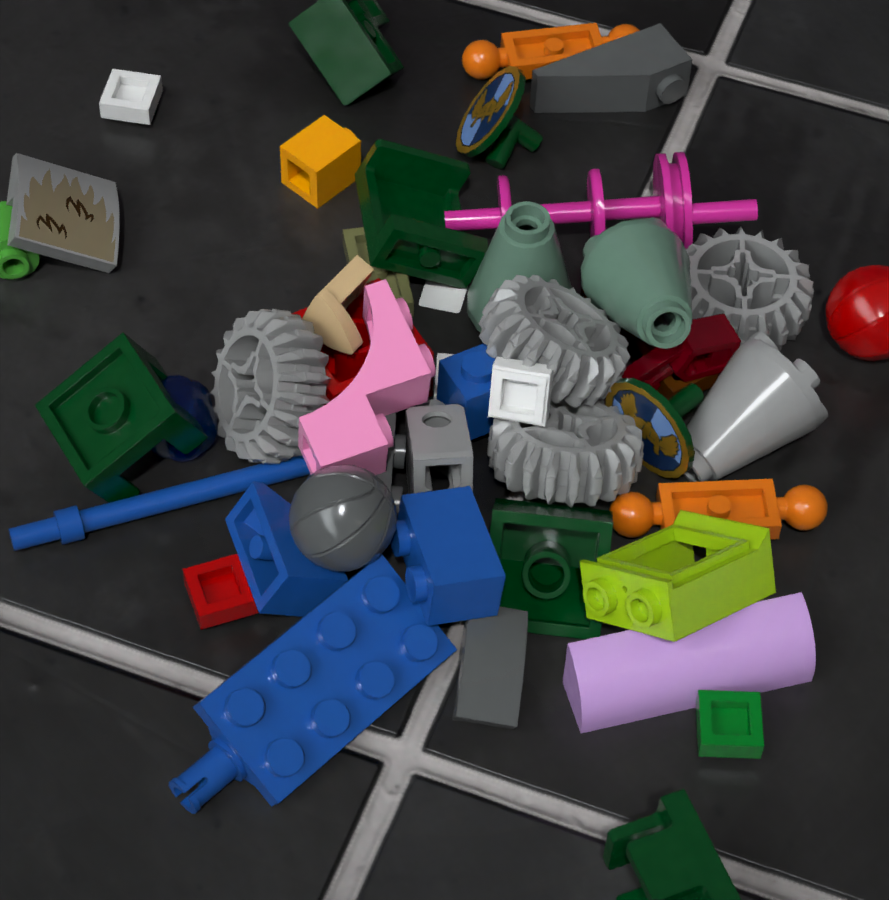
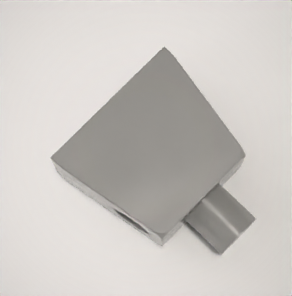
[405,399,473,494]

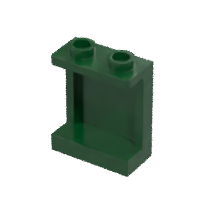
[355,139,489,289]

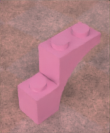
[298,279,436,475]

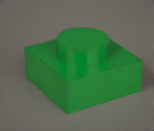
[695,690,764,759]

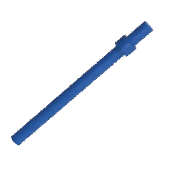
[8,456,310,551]

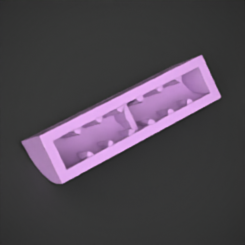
[563,592,816,734]

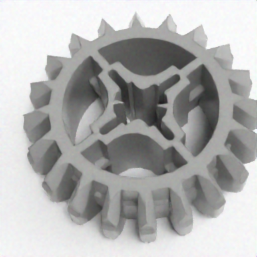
[686,226,814,352]
[478,275,630,407]
[210,309,332,464]
[487,399,644,508]

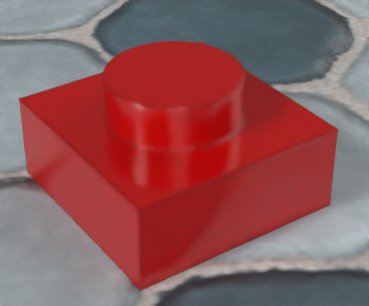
[182,554,259,630]

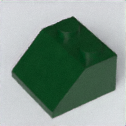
[490,498,613,639]

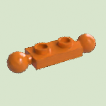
[462,23,640,80]
[609,479,828,539]

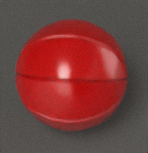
[826,265,889,361]

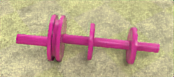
[444,152,758,250]

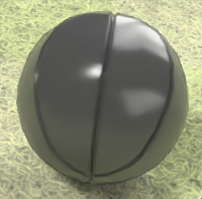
[289,465,397,572]

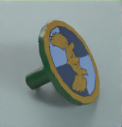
[456,66,543,170]
[605,378,704,478]

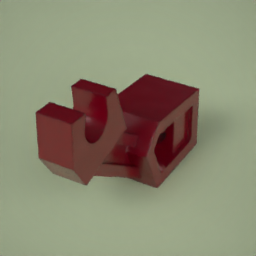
[604,313,741,406]

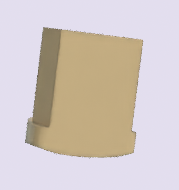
[302,255,374,355]

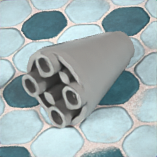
[683,331,828,482]

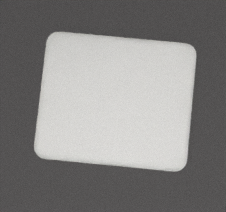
[419,280,468,313]

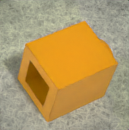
[280,115,361,209]

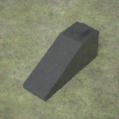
[530,23,692,113]

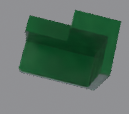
[288,0,404,105]

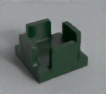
[603,789,741,900]

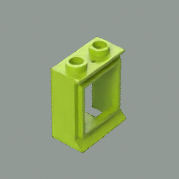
[579,510,776,642]

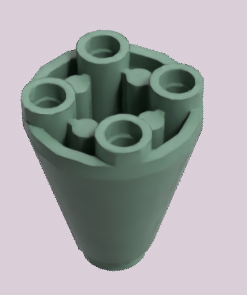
[467,201,572,332]
[581,217,692,349]

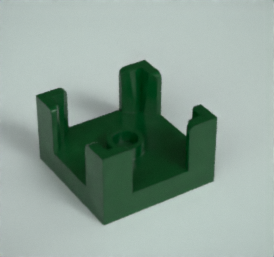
[35,332,208,503]

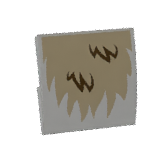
[6,153,120,273]

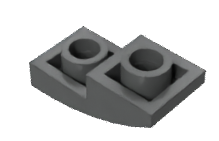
[452,606,528,730]

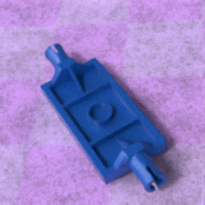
[168,554,457,814]

